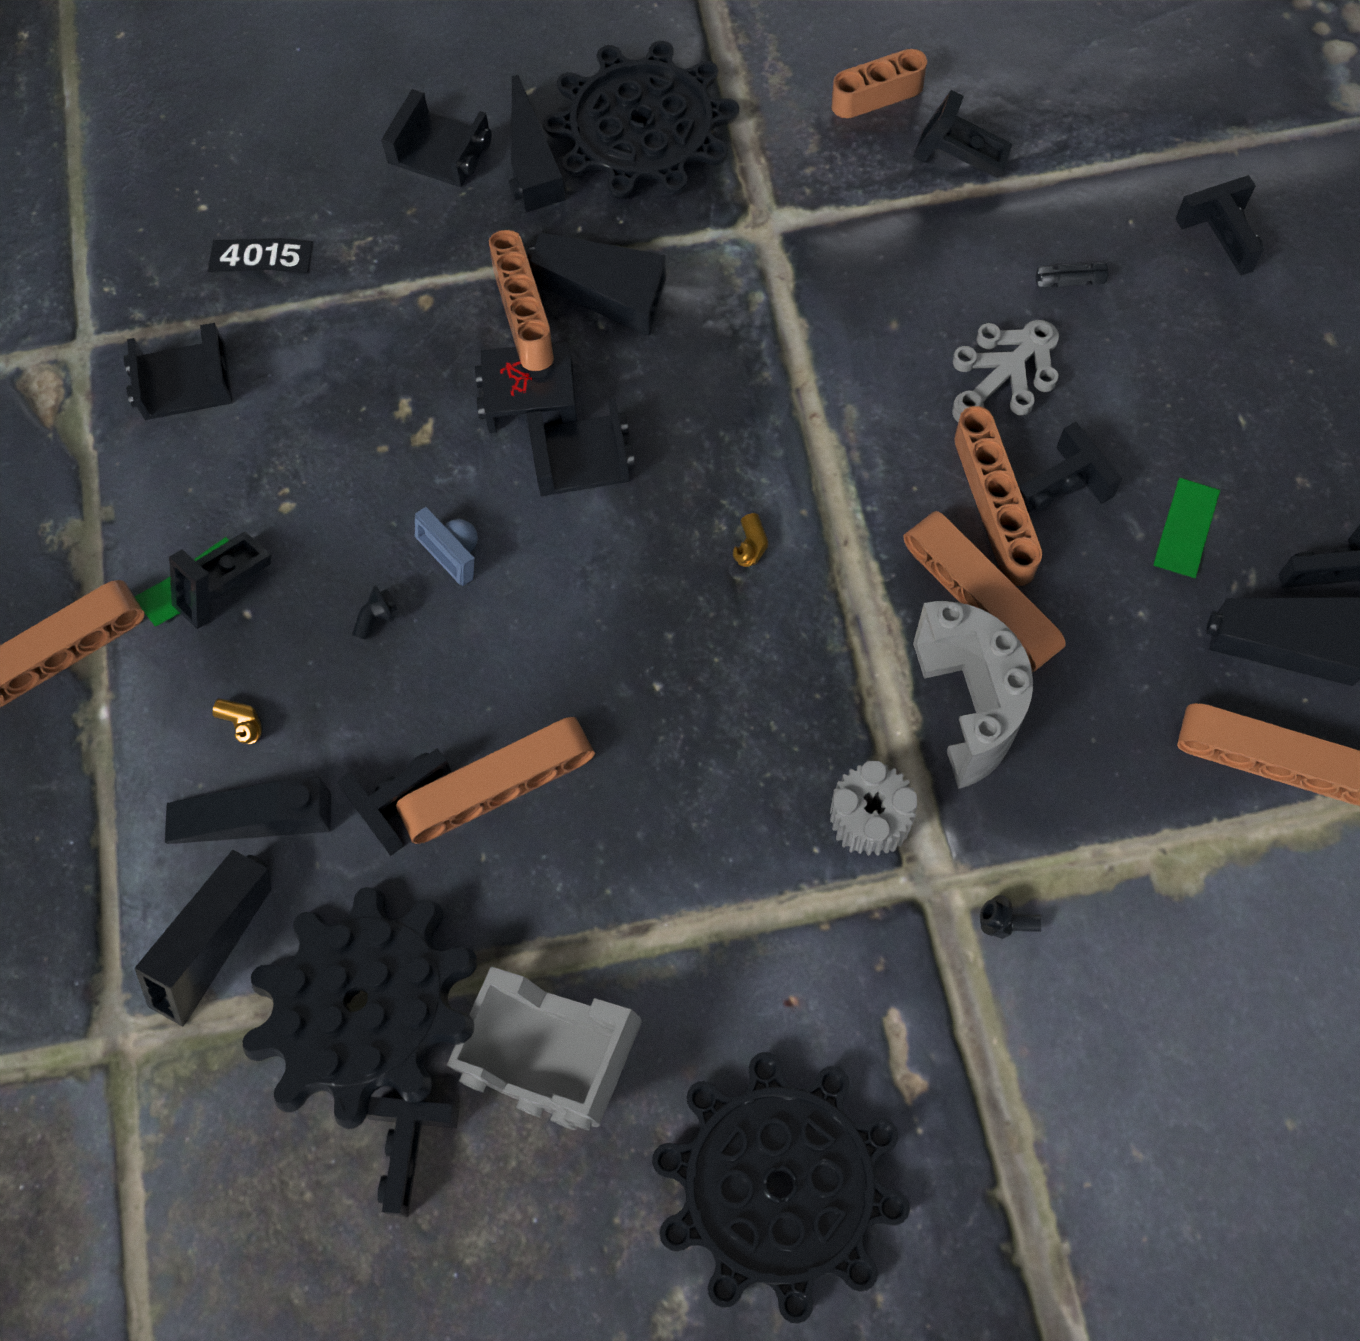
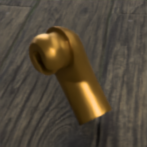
[733,513,769,567]
[212,698,262,744]

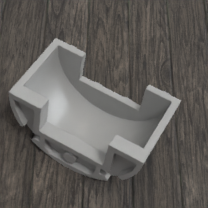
[913,601,1033,789]
[447,967,642,1130]

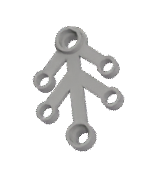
[952,320,1059,422]

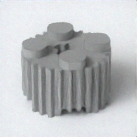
[830,761,917,855]

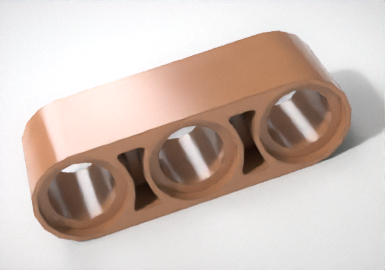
[831,49,927,118]

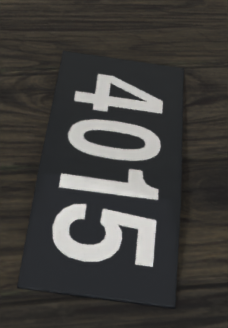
[207,238,312,273]

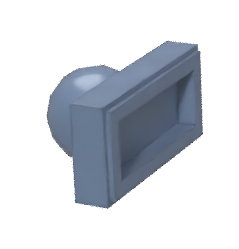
[415,507,478,586]

